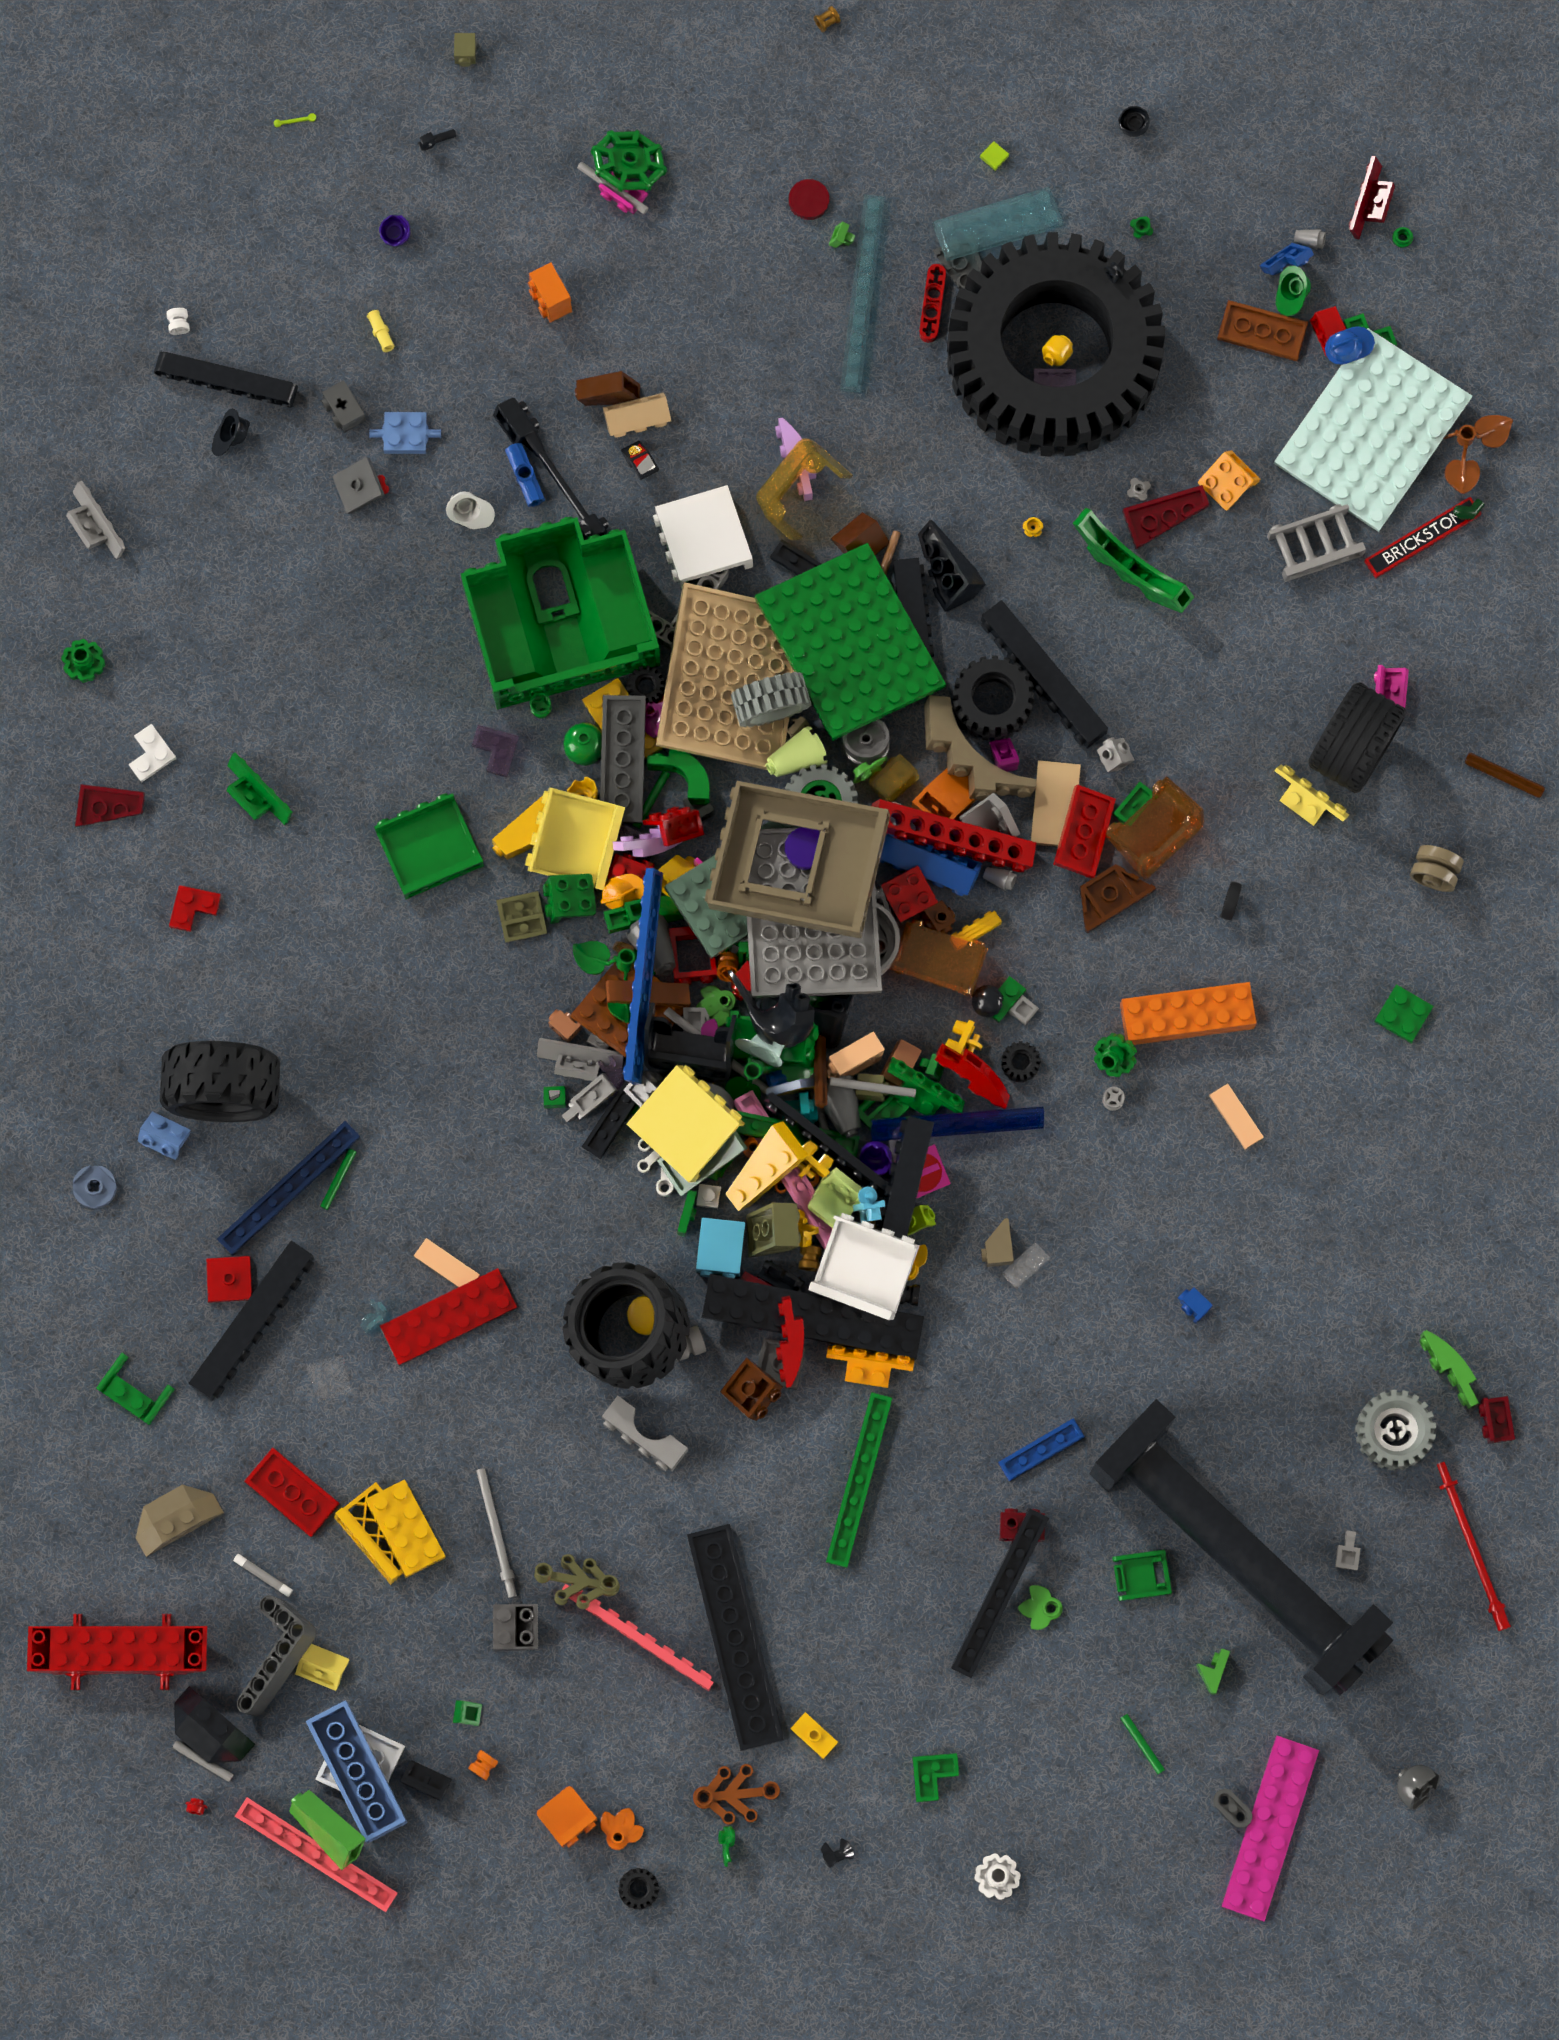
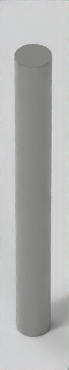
[577,162,648,214]
[829,1077,916,1098]

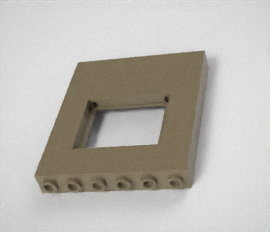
[705,781,890,938]

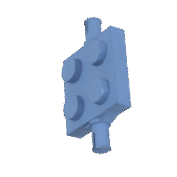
[369,412,441,454]

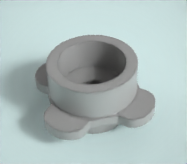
[1127,478,1151,501]

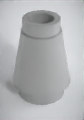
[1294,229,1326,250]
[983,867,1017,891]

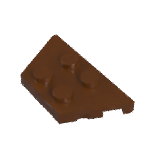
[1080,864,1156,933]

